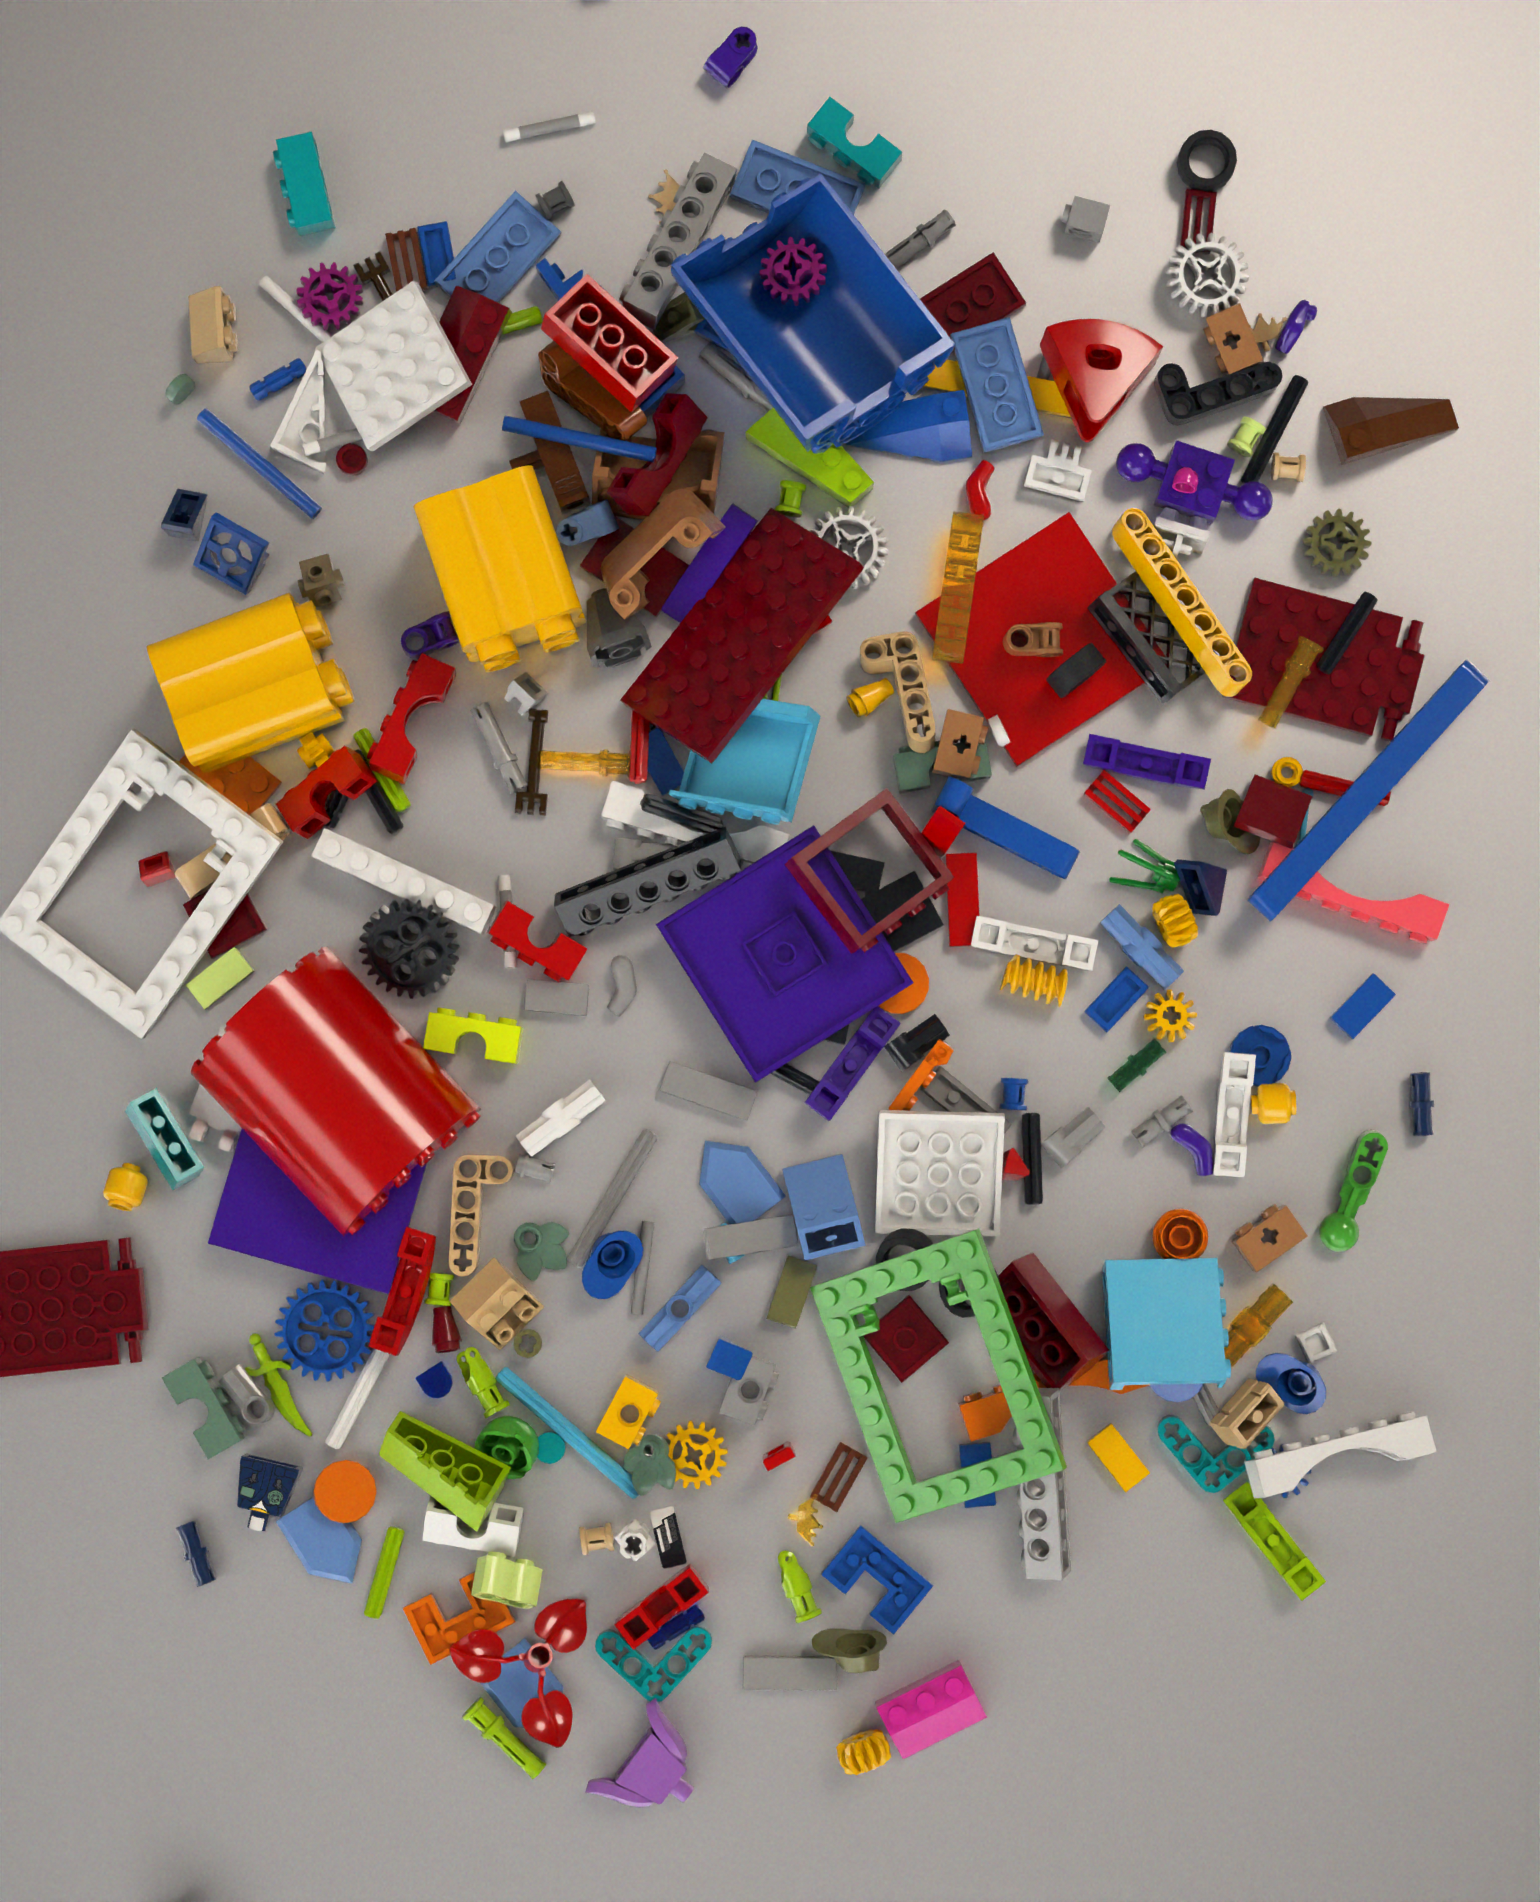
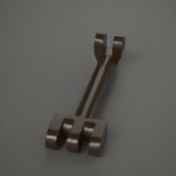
[353,251,393,301]
[515,709,548,816]

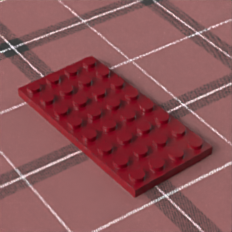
[620,508,864,764]

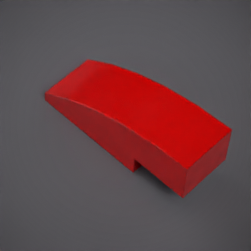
[922,806,966,859]

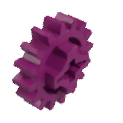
[760,237,827,306]
[296,262,364,331]

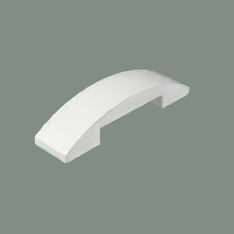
[971,916,1099,971]
[1213,1052,1256,1177]

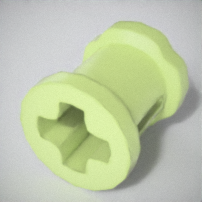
[1227,416,1266,458]

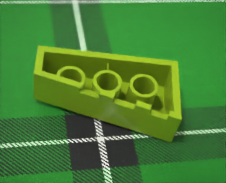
[746,408,874,508]
[379,1411,511,1532]

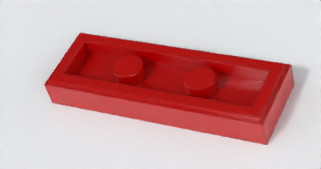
[945,853,979,947]

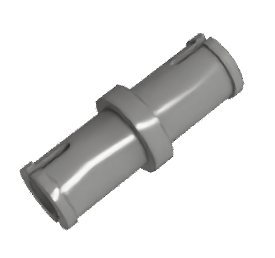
[1131,1095,1193,1147]

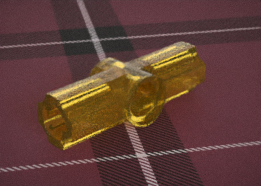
[1224,1283,1293,1367]

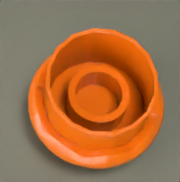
[1152,1209,1208,1259]

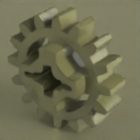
[1303,509,1372,577]

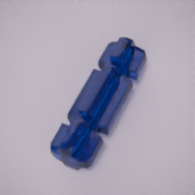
[648,1605,705,1650]

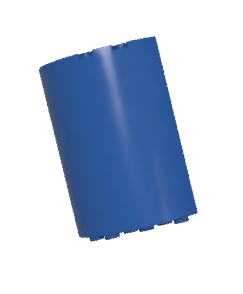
[671,173,955,454]

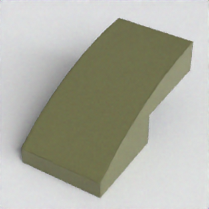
[766,1255,817,1329]

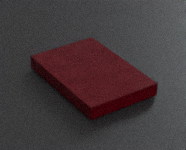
[920,252,1026,353]
[580,515,689,618]

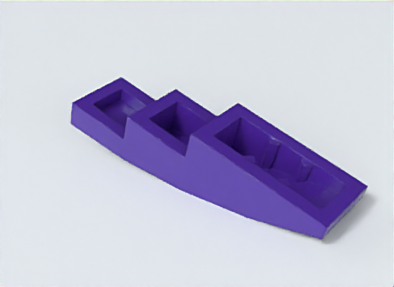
[661,503,758,623]

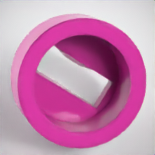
[1172,467,1198,493]

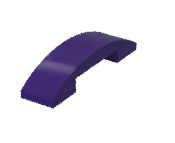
[1083,734,1211,790]
[804,1006,901,1121]

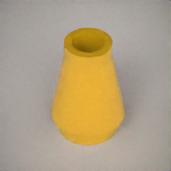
[846,678,894,717]

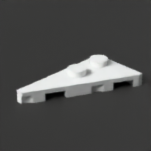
[270,350,326,474]

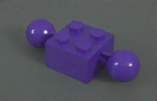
[1116,440,1273,524]

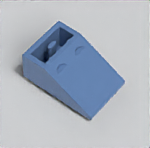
[782,1154,866,1260]

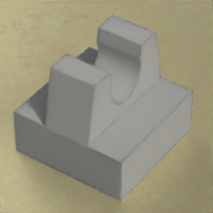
[504,672,548,715]

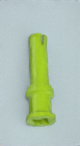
[462,1697,546,1779]

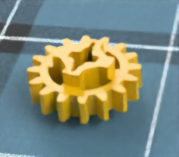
[667,1420,728,1489]

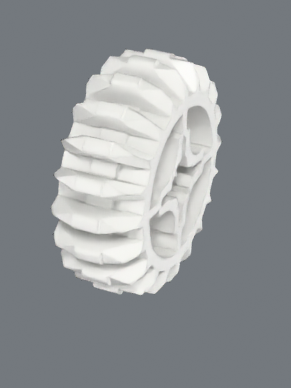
[1166,233,1249,317]
[809,506,889,589]

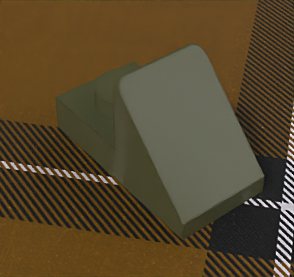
[652,292,705,343]

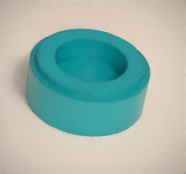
[537,1431,566,1464]

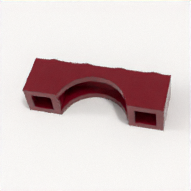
[606,393,708,516]

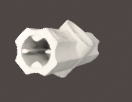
[516,1079,606,1157]
[614,1519,656,1562]

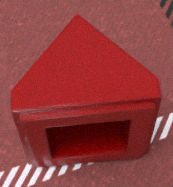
[138,851,176,887]
[1002,1148,1030,1182]

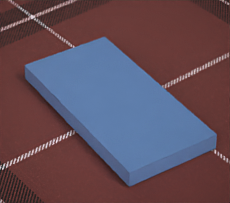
[729,140,866,215]
[434,190,561,303]
[950,317,1044,453]

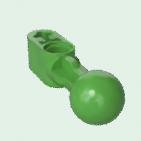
[1319,1130,1388,1252]

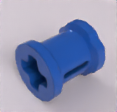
[999,1078,1028,1110]

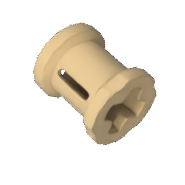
[1271,452,1306,482]
[579,1523,614,1555]

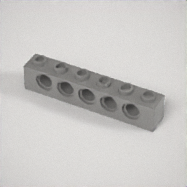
[619,152,737,330]
[1013,1388,1071,1580]

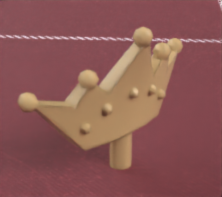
[648,169,680,225]
[1249,313,1287,352]

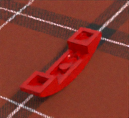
[368,1226,436,1356]

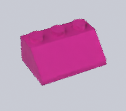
[875,1660,987,1759]

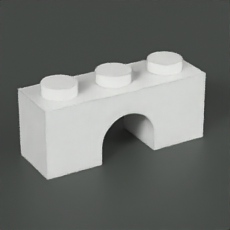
[422,1495,524,1557]

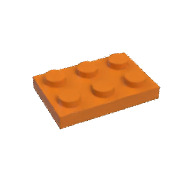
[179,754,282,815]

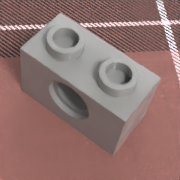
[719,1356,779,1425]

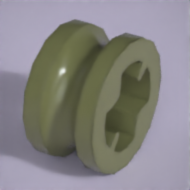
[513,1329,542,1358]

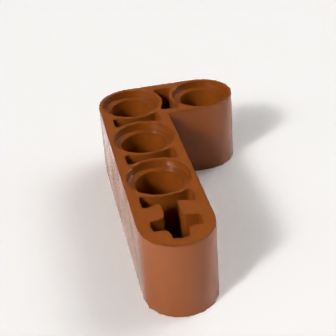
[538,341,647,441]

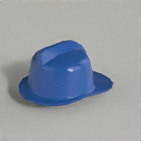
[582,1231,643,1299]
[1256,1353,1326,1414]

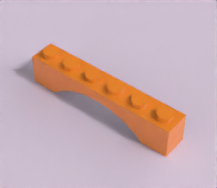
[958,1356,1149,1442]

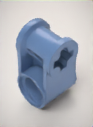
[556,499,619,546]

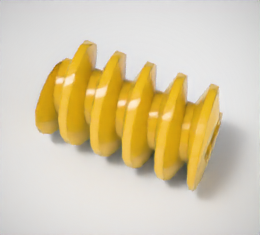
[1000,954,1068,1008]

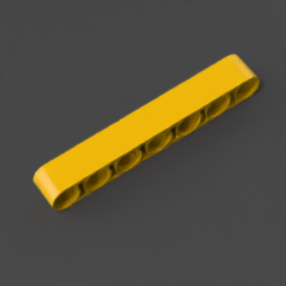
[1112,508,1252,697]

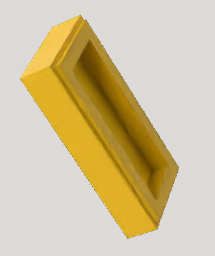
[1087,1423,1150,1492]

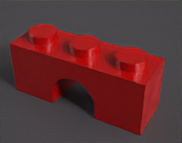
[276,745,377,839]
[487,901,587,982]
[614,1563,709,1650]

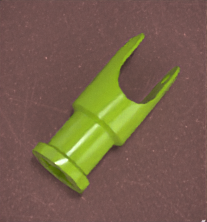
[456,1347,510,1419]
[778,1550,822,1623]

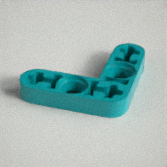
[1158,1415,1275,1493]
[595,1626,712,1702]

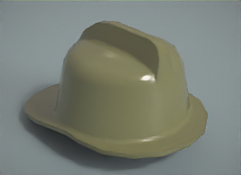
[1200,789,1261,854]
[812,1629,887,1673]

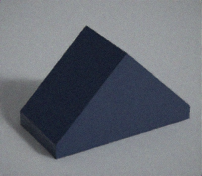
[161,489,207,541]
[1174,859,1227,916]

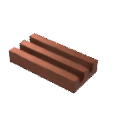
[385,228,428,291]
[810,1442,868,1512]

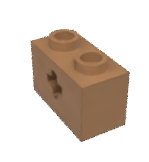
[1203,303,1264,375]
[932,709,988,781]
[1231,1204,1308,1272]

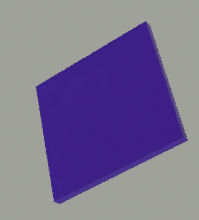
[656,825,913,1083]
[208,1129,427,1294]

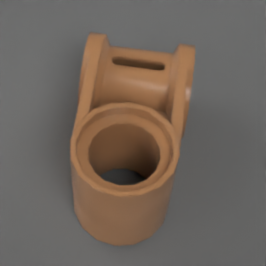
[1003,622,1063,657]

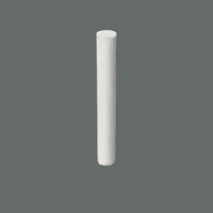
[259,276,333,342]

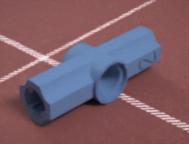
[1100,904,1184,990]
[638,1265,722,1352]

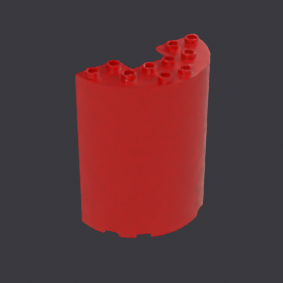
[191,947,481,1237]

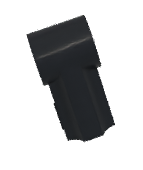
[884,1014,950,1072]

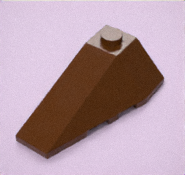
[1323,397,1459,465]

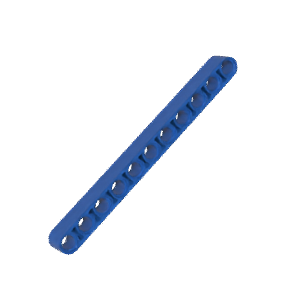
[1247,659,1490,921]

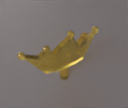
[788,1494,823,1546]

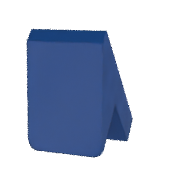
[535,258,585,301]
[706,1335,753,1380]

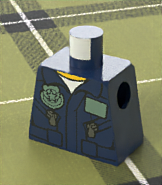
[237,1453,303,1531]

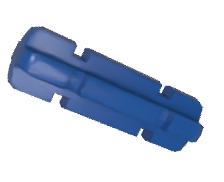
[249,358,307,400]

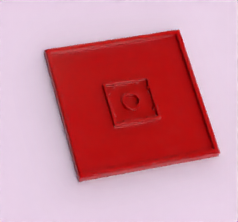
[915,512,1166,767]

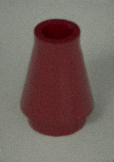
[431,1306,462,1353]

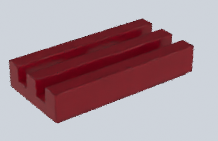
[1180,189,1217,254]

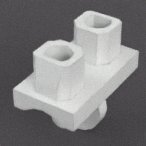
[1153,507,1210,559]

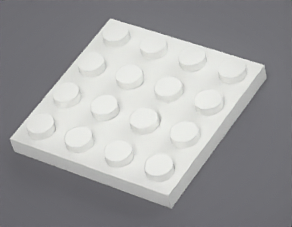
[315,280,472,452]
[875,1110,1005,1237]

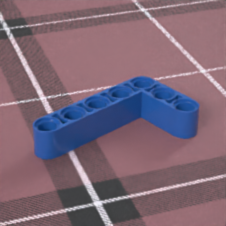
[931,776,1080,879]

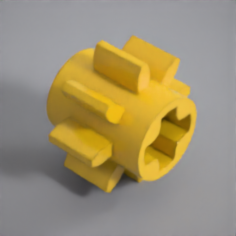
[297,732,335,769]

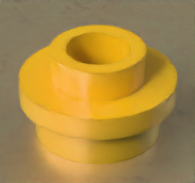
[1271,757,1303,788]

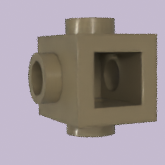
[298,554,345,607]

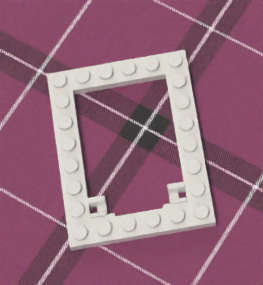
[0,729,284,1039]

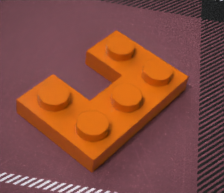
[403,1571,515,1665]

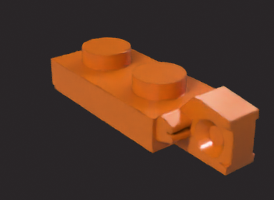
[889,1039,954,1111]

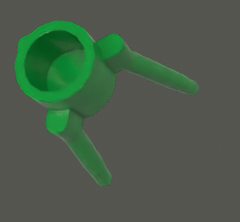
[1109,839,1180,894]

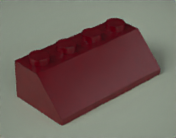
[434,286,512,424]
[998,1253,1109,1392]

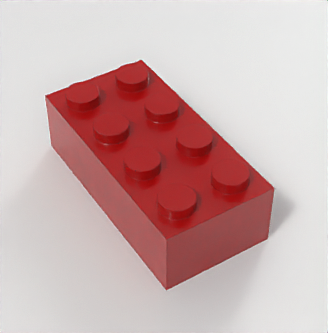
[541,274,678,413]

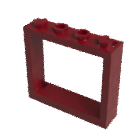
[784,788,955,954]

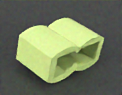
[471,1552,543,1609]

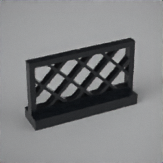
[1087,571,1217,705]

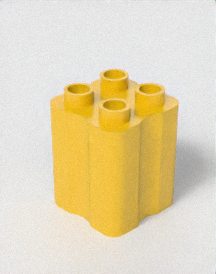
[413,465,586,672]
[147,592,355,773]

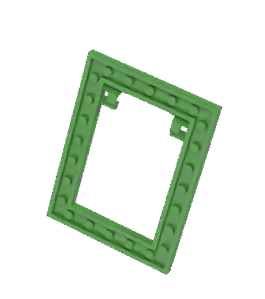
[810,1228,1067,1523]

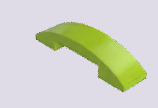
[1223,1481,1326,1601]

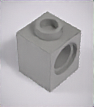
[1061,196,1110,242]

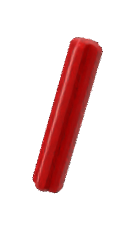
[629,710,650,784]
[1299,770,1391,806]

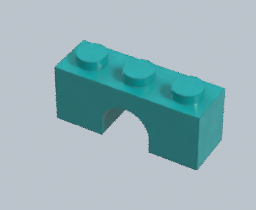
[807,97,902,189]

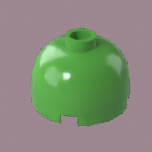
[475,1416,539,1479]

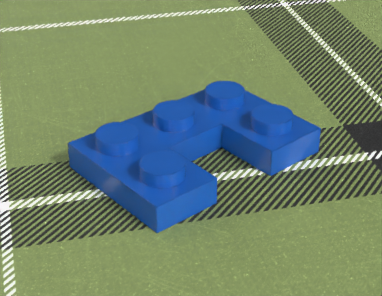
[821,1525,933,1635]

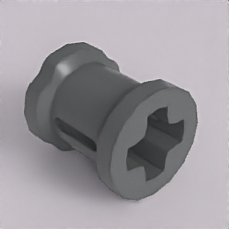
[535,181,575,220]

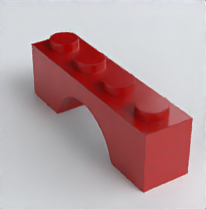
[367,653,456,785]

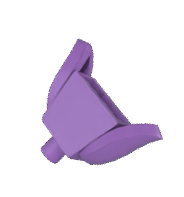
[585,1698,694,1807]

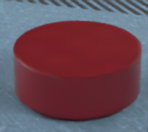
[336,443,368,476]

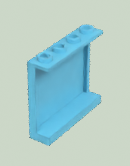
[669,699,821,825]
[1102,1258,1231,1390]

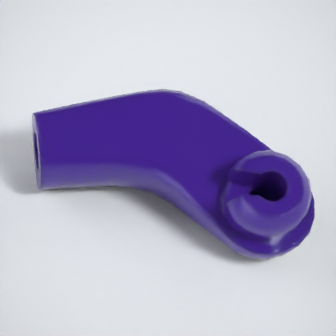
[1275,299,1317,354]
[1170,1123,1213,1176]

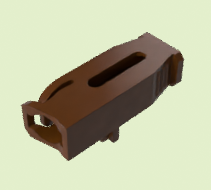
[509,391,591,514]

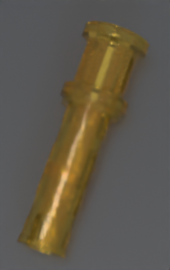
[1258,636,1324,729]
[540,749,630,778]

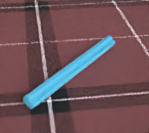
[496,1367,639,1499]

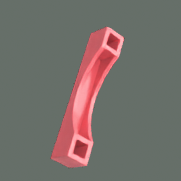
[1257,841,1450,944]

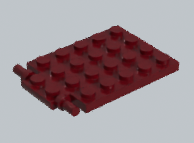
[1222,577,1425,742]
[0,1237,149,1377]

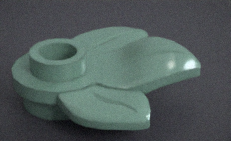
[514,1222,569,1281]
[623,1434,676,1496]

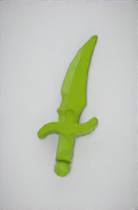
[245,1333,312,1436]

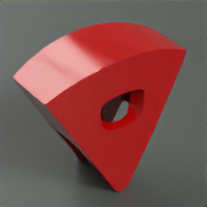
[1040,319,1163,442]

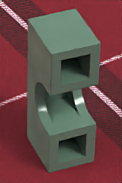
[893,738,992,794]
[162,1357,245,1459]

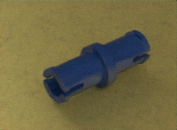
[1409,1072,1434,1136]
[176,1521,216,1587]

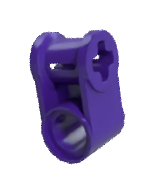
[703,26,758,88]
[401,611,460,659]

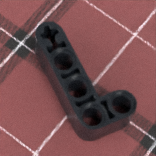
[1154,362,1282,426]

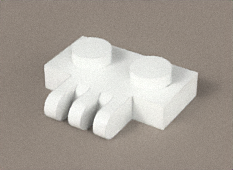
[1024,439,1092,502]

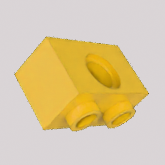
[596,1374,661,1450]

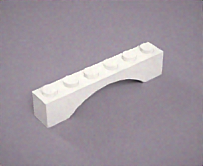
[601,781,790,866]
[311,828,497,935]
[1244,1411,1437,1499]

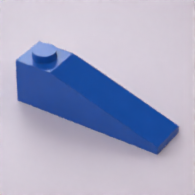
[846,390,972,462]

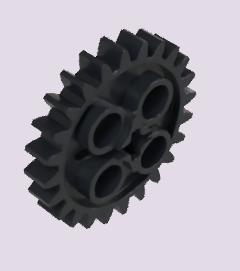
[359,899,460,999]

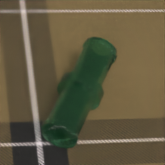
[1107,1038,1167,1093]

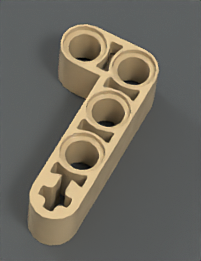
[860,632,935,753]
[174,803,291,899]
[449,1155,515,1277]

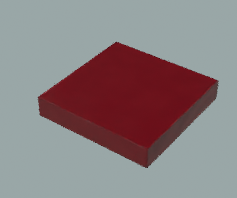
[1234,774,1313,849]
[183,890,267,959]
[863,1295,949,1383]

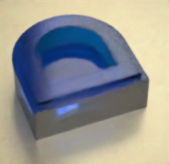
[415,1361,453,1398]

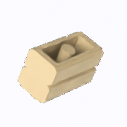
[1209,1378,1284,1450]

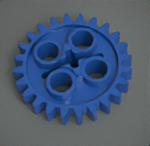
[274,1280,375,1382]

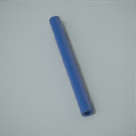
[197,408,322,519]
[502,415,657,463]

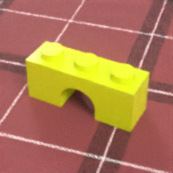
[423,1007,523,1064]

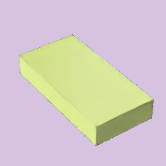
[186,947,255,1010]

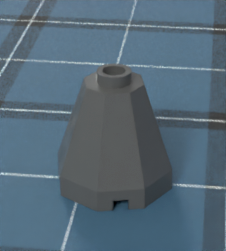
[587,588,652,667]

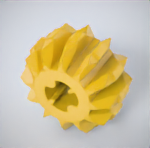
[1152,894,1198,948]
[1143,989,1197,1042]
[836,1729,891,1775]

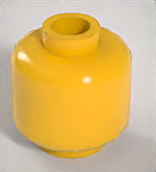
[1251,1083,1296,1124]
[103,1163,148,1211]

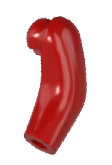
[966,460,995,520]

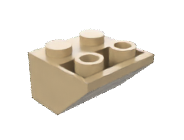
[188,286,238,364]
[450,1258,544,1350]

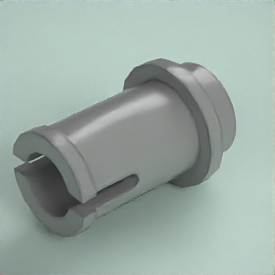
[514,1153,555,1183]

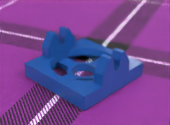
[193,512,270,595]

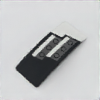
[650,1506,687,1569]

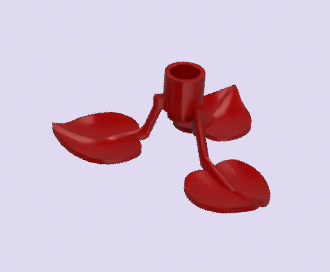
[449,1599,587,1748]

